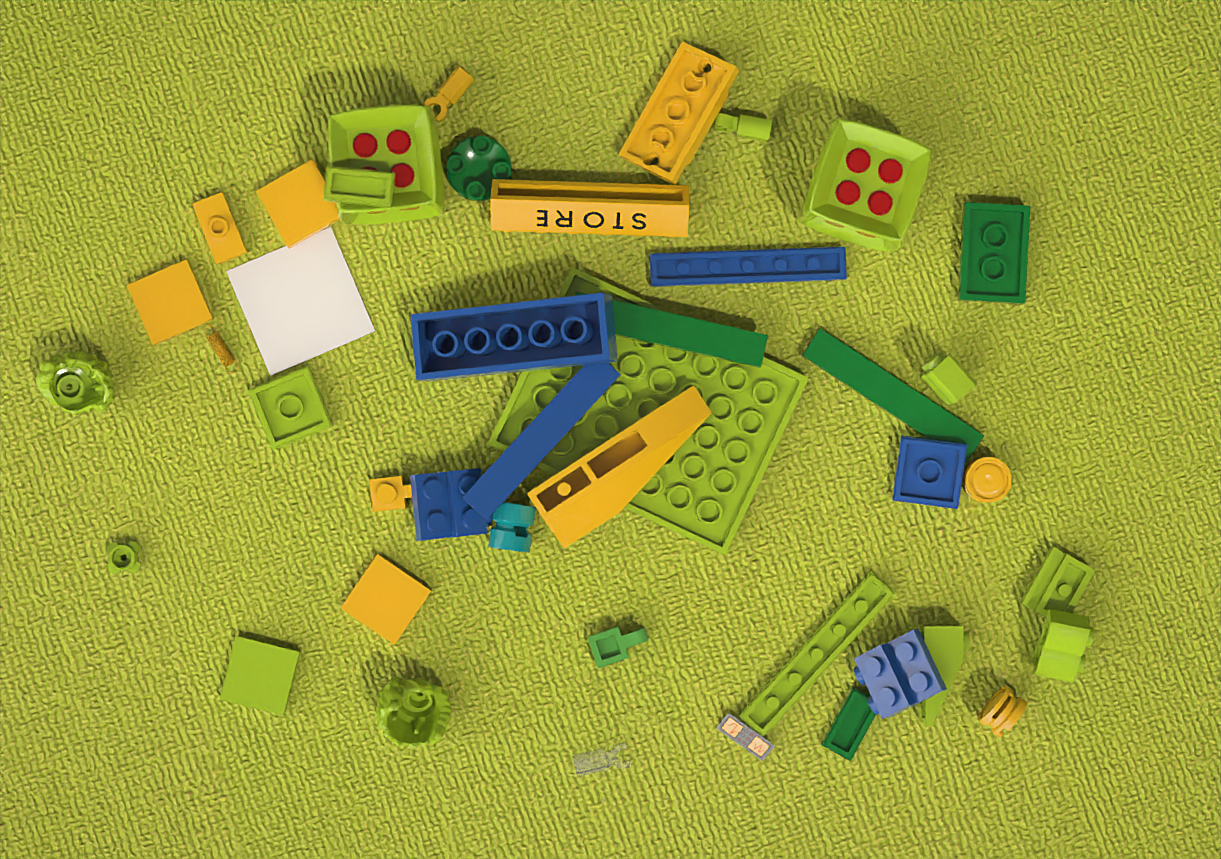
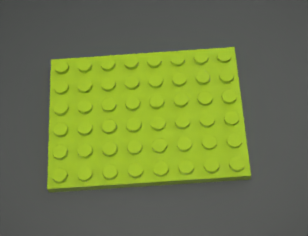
[488,267,809,556]

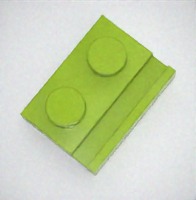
[1020,546,1095,618]

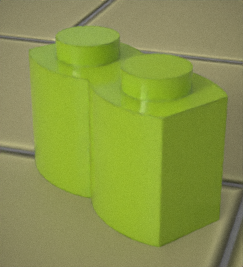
[921,353,977,406]
[1033,609,1094,682]

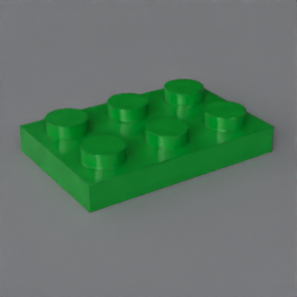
[958,202,1031,305]

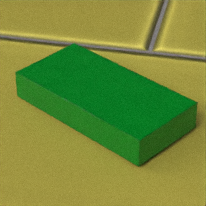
[821,687,876,761]

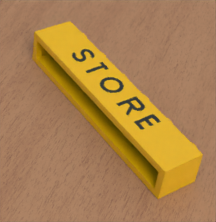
[490,179,689,238]

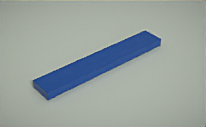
[650,247,847,287]
[462,363,621,521]

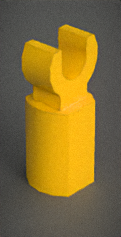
[423,66,475,123]

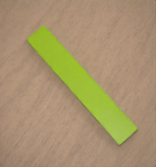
[738,571,896,737]

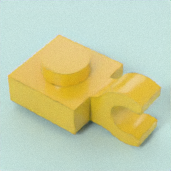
[369,476,412,512]

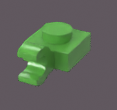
[587,626,648,668]

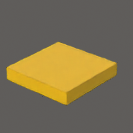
[256,159,340,249]
[127,259,214,346]
[341,554,432,645]

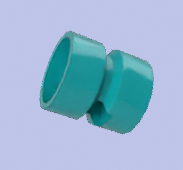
[488,502,536,553]

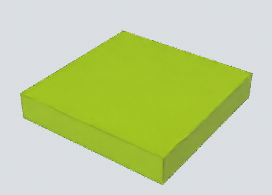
[248,366,334,451]
[220,635,301,715]

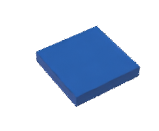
[892,435,967,509]

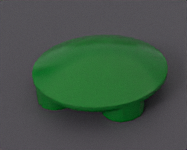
[446,135,512,201]

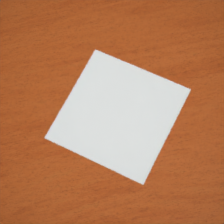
[226,227,375,376]

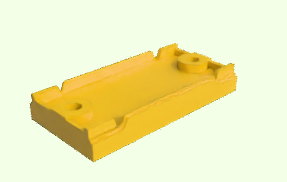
[618,41,740,185]

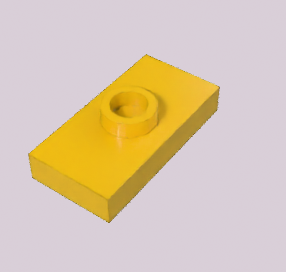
[192,192,248,265]

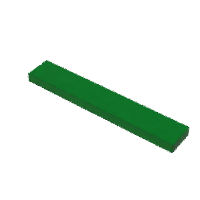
[575,291,768,368]
[802,328,984,463]

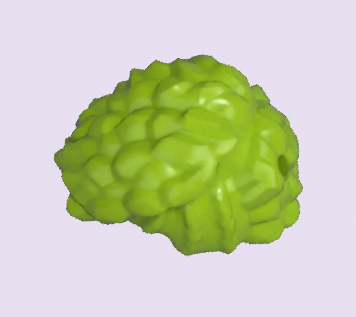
[35,350,115,415]
[375,676,452,749]

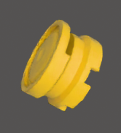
[962,457,1012,503]
[977,685,1028,737]

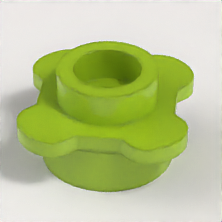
[107,541,141,574]

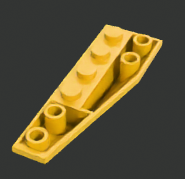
[527,385,712,549]

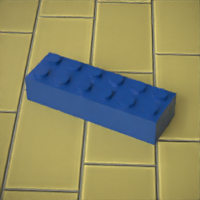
[411,293,618,382]

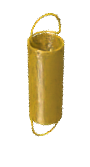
[203,325,239,373]

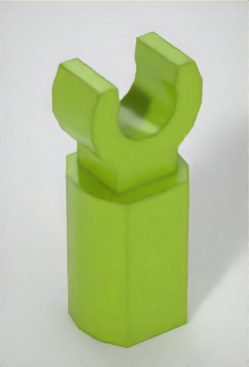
[714,113,772,142]

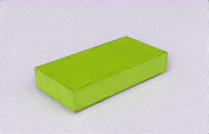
[323,166,396,208]

